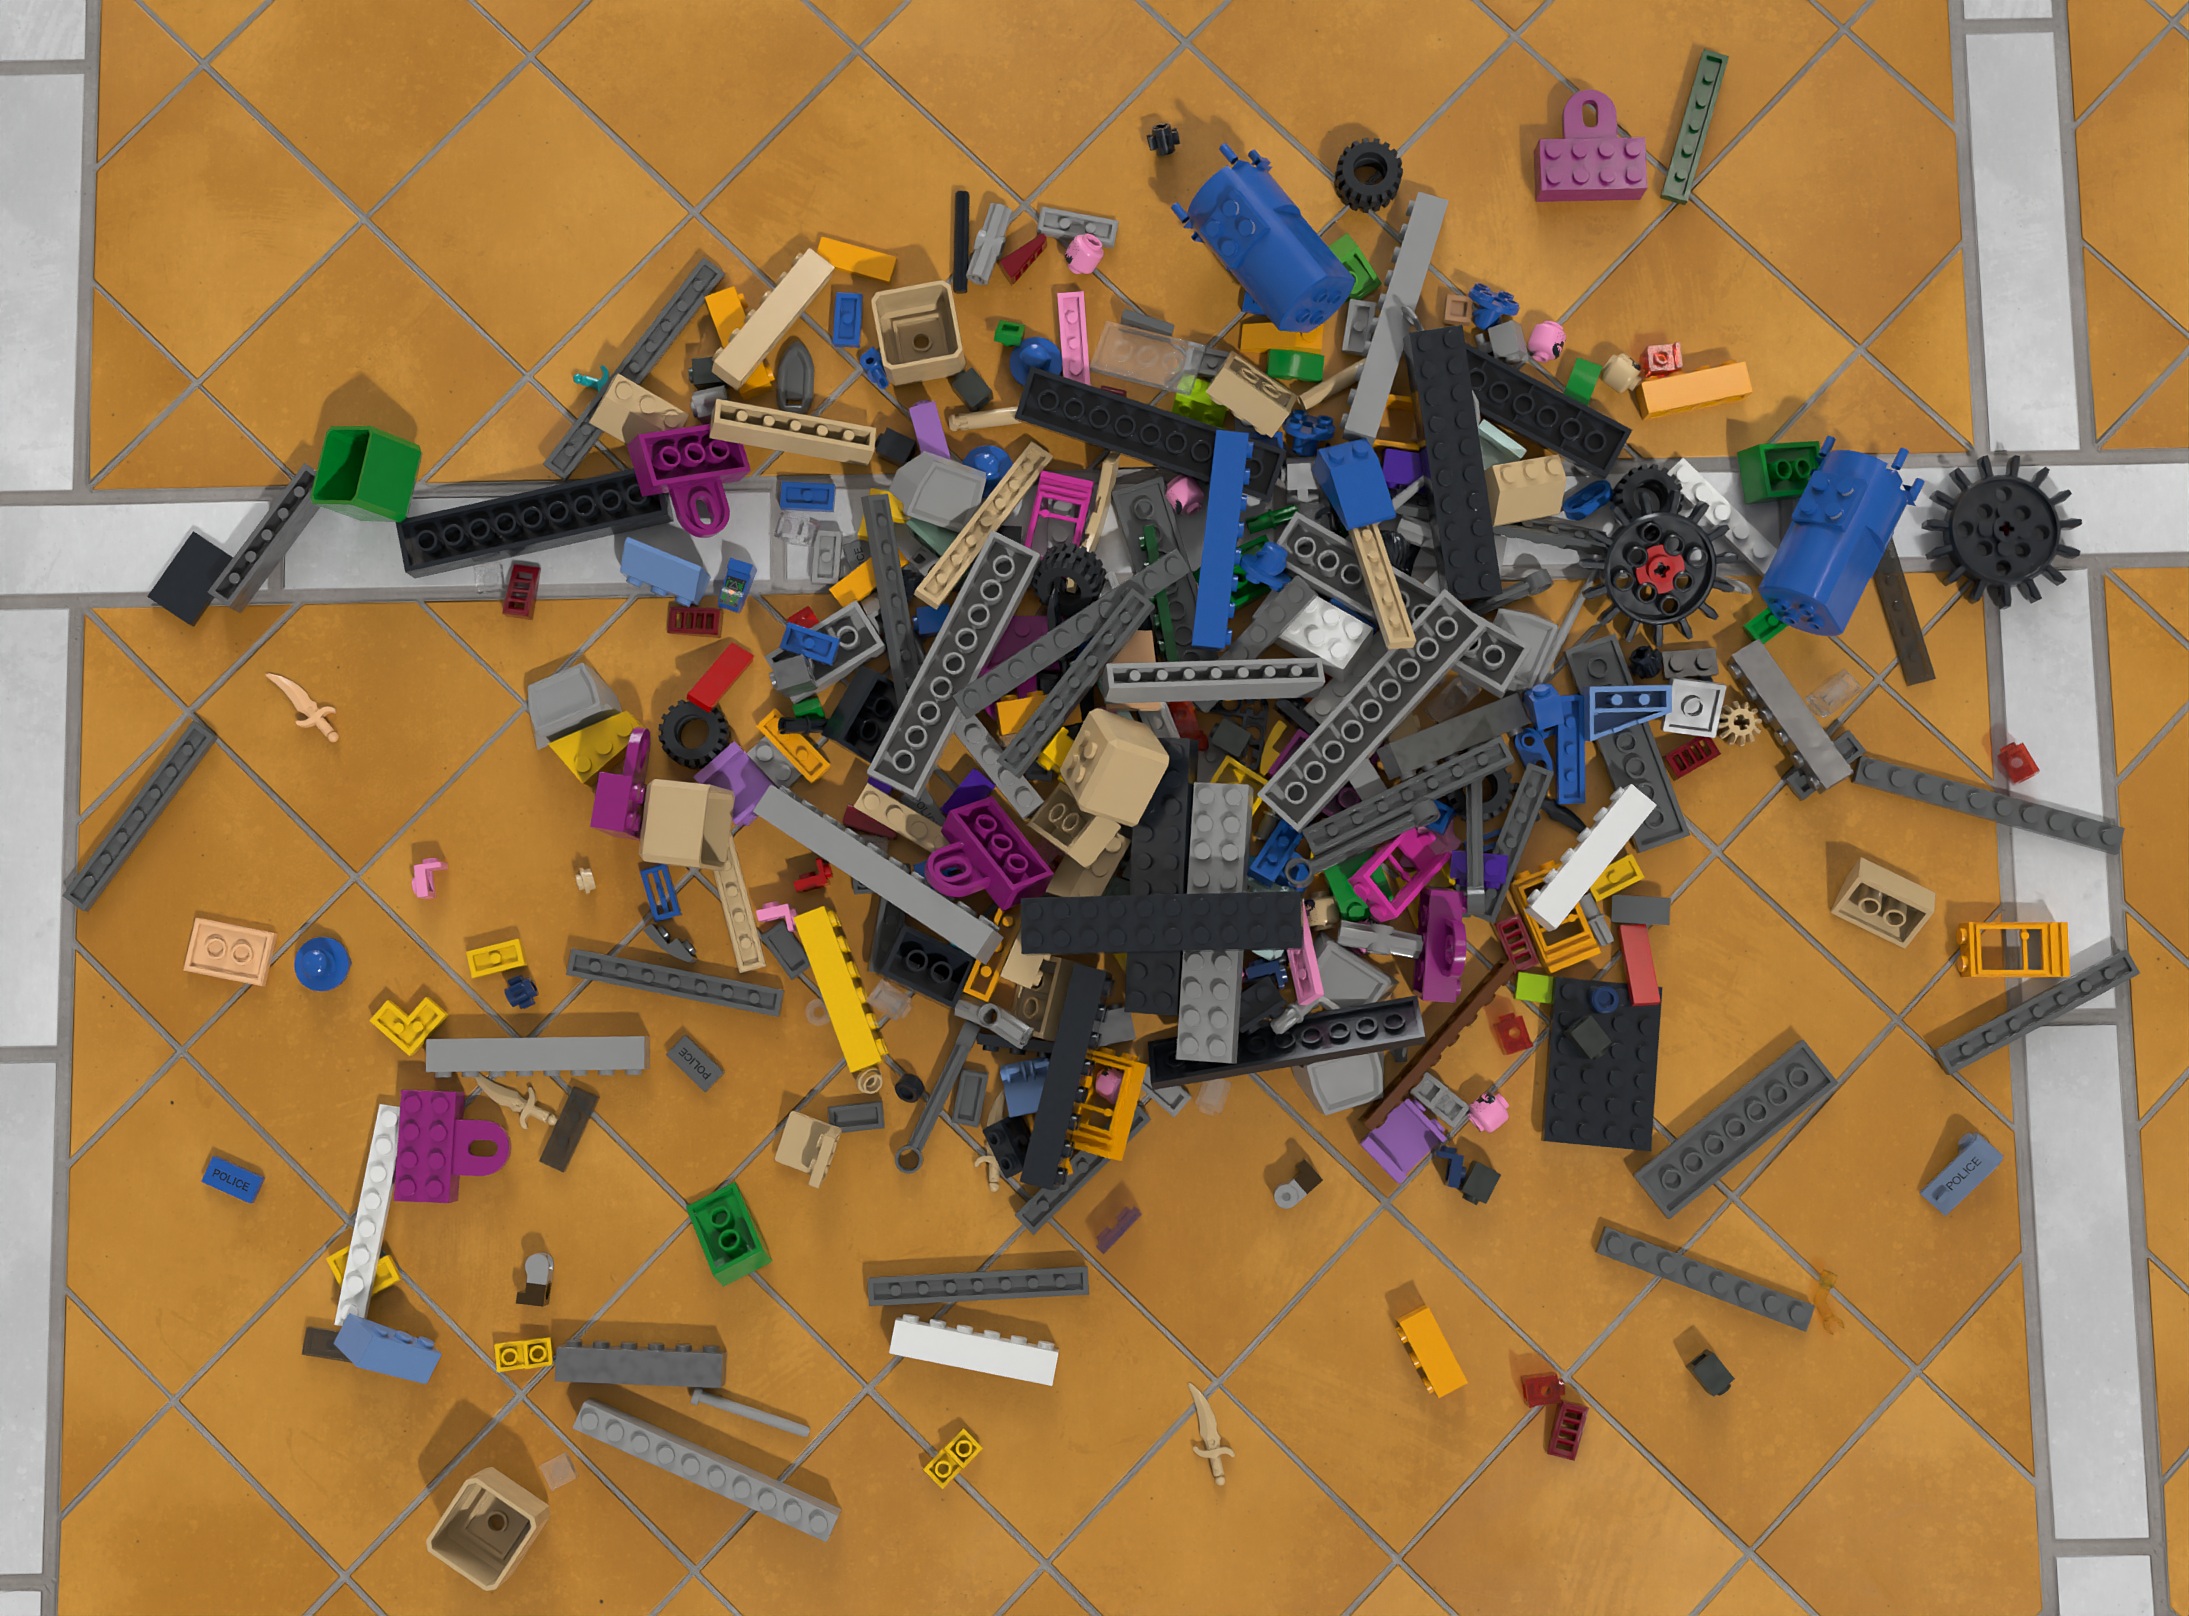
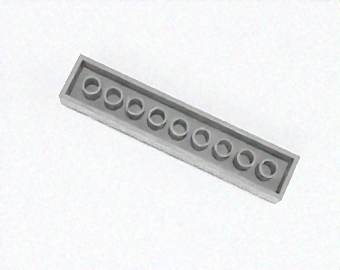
[1277,512,1532,699]
[867,530,1042,801]
[1257,589,1487,833]
[1176,782,1254,1063]
[753,785,1004,965]

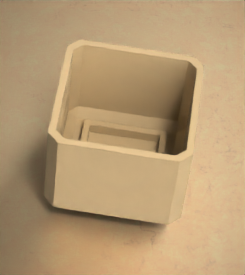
[871,280,966,386]
[1059,708,1169,827]
[638,779,735,871]
[426,1467,551,1591]

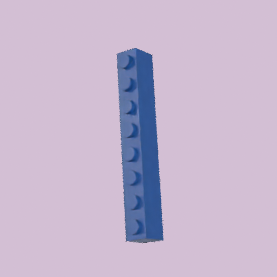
[1192,430,1253,652]

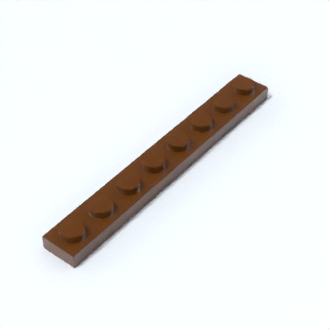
[1358,958,1517,1131]

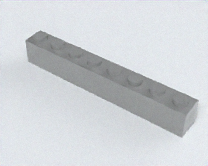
[1101,658,1325,704]
[426,1036,650,1077]

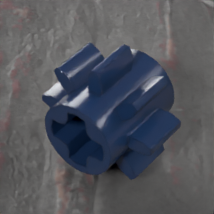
[504,975,539,1009]

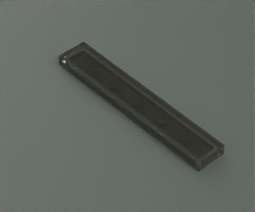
[1873,538,1936,687]

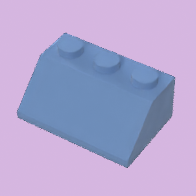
[620,537,711,607]

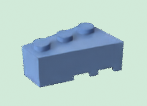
[1583,685,1672,741]
[333,1313,442,1384]

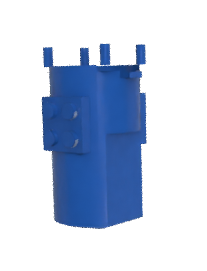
[1171,143,1355,333]
[1757,436,1925,636]

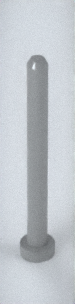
[691,1387,810,1437]

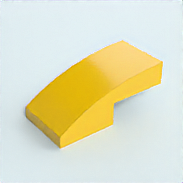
[1258,720,1287,778]

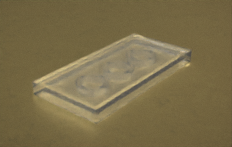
[1089,321,1207,396]

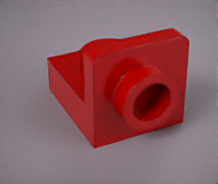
[787,606,820,629]
[793,857,833,894]

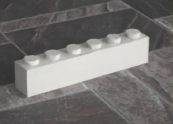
[1524,784,1656,931]
[889,1314,1059,1386]

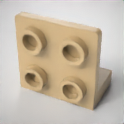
[775,1111,843,1188]

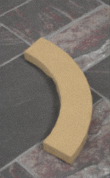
[1066,452,1121,593]

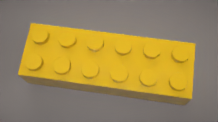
[793,906,889,1073]

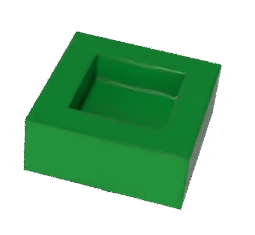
[994,320,1026,346]
[792,698,826,719]

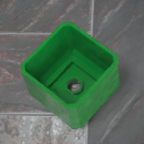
[310,426,423,522]

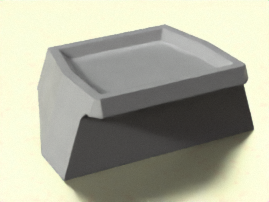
[888,451,986,533]
[1493,608,1559,698]
[528,663,622,750]
[1313,931,1399,1011]
[1291,1051,1384,1116]

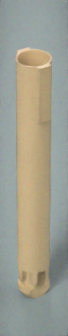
[1297,330,1418,411]
[949,407,1022,431]

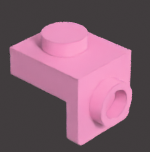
[412,858,448,899]
[756,901,798,932]

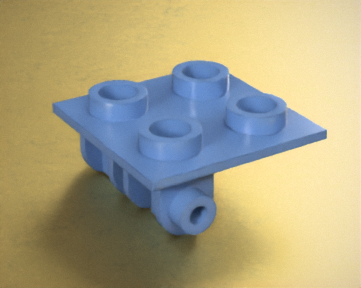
[1000,1057,1050,1118]

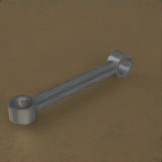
[1465,569,1554,617]
[1466,776,1486,914]
[1285,799,1441,888]
[895,1020,982,1174]

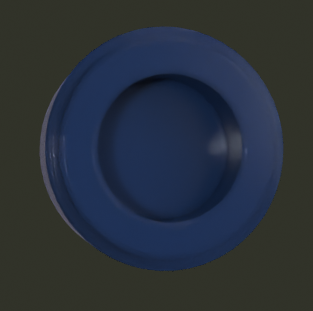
[1589,986,1619,1013]

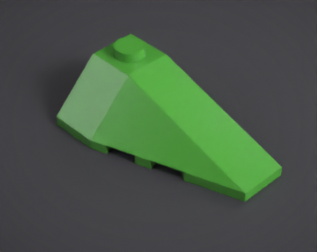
[1329,233,1382,303]

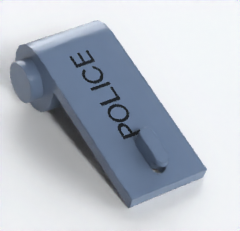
[1920,1132,2003,1216]

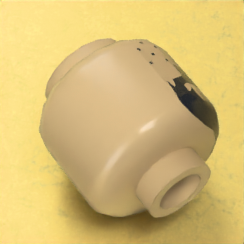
[1601,353,1642,393]
[1304,891,1340,931]

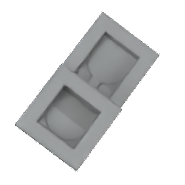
[1410,1071,1469,1129]

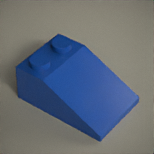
[1312,438,1396,530]

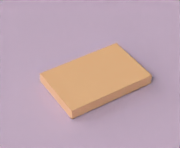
[1106,631,1161,711]
[183,918,277,986]

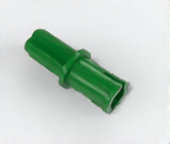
[1245,505,1299,535]

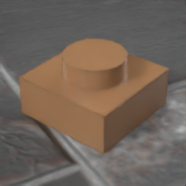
[1443,294,1473,326]

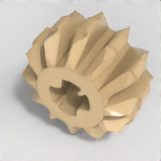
[1717,701,1762,747]

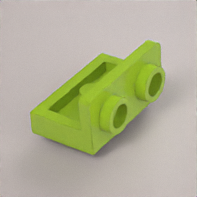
[1172,374,1228,428]

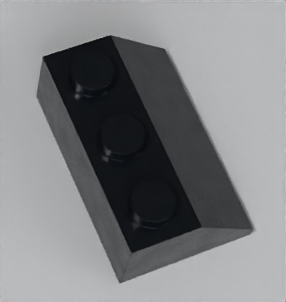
[821,665,898,764]
[875,924,976,1009]

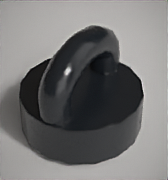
[895,1073,925,1103]

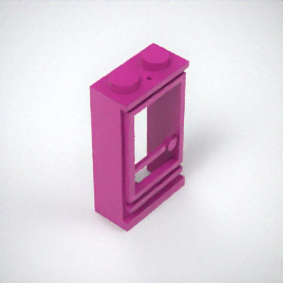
[1024,470,1094,580]
[1347,827,1452,922]

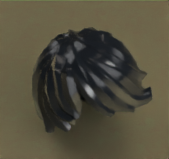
[1380,530,1410,574]

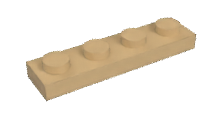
[854,783,950,853]

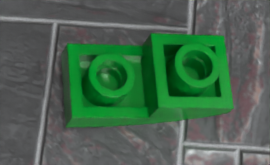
[1266,349,1325,384]
[1563,357,1602,406]

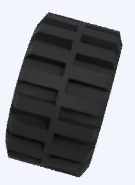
[1334,138,1403,213]
[1610,464,1684,537]
[1033,543,1106,617]
[658,700,731,769]
[1442,766,1514,822]

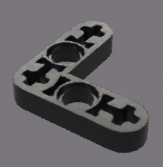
[1192,699,1269,771]

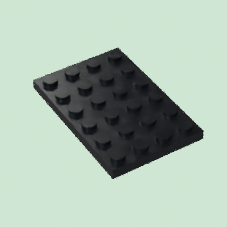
[1541,977,1663,1151]

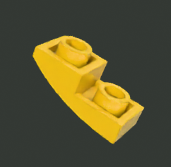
[494,1337,553,1372]
[922,1428,983,1490]

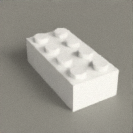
[1252,581,1373,683]

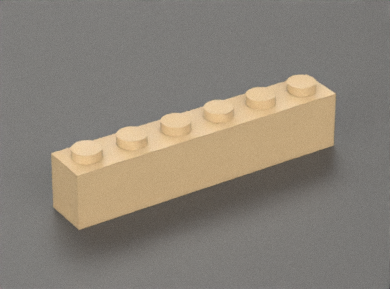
[712,248,835,391]
[709,399,876,466]

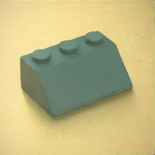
[906,517,977,584]

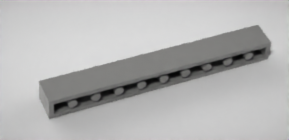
[1339,191,1449,447]
[573,1397,842,1542]

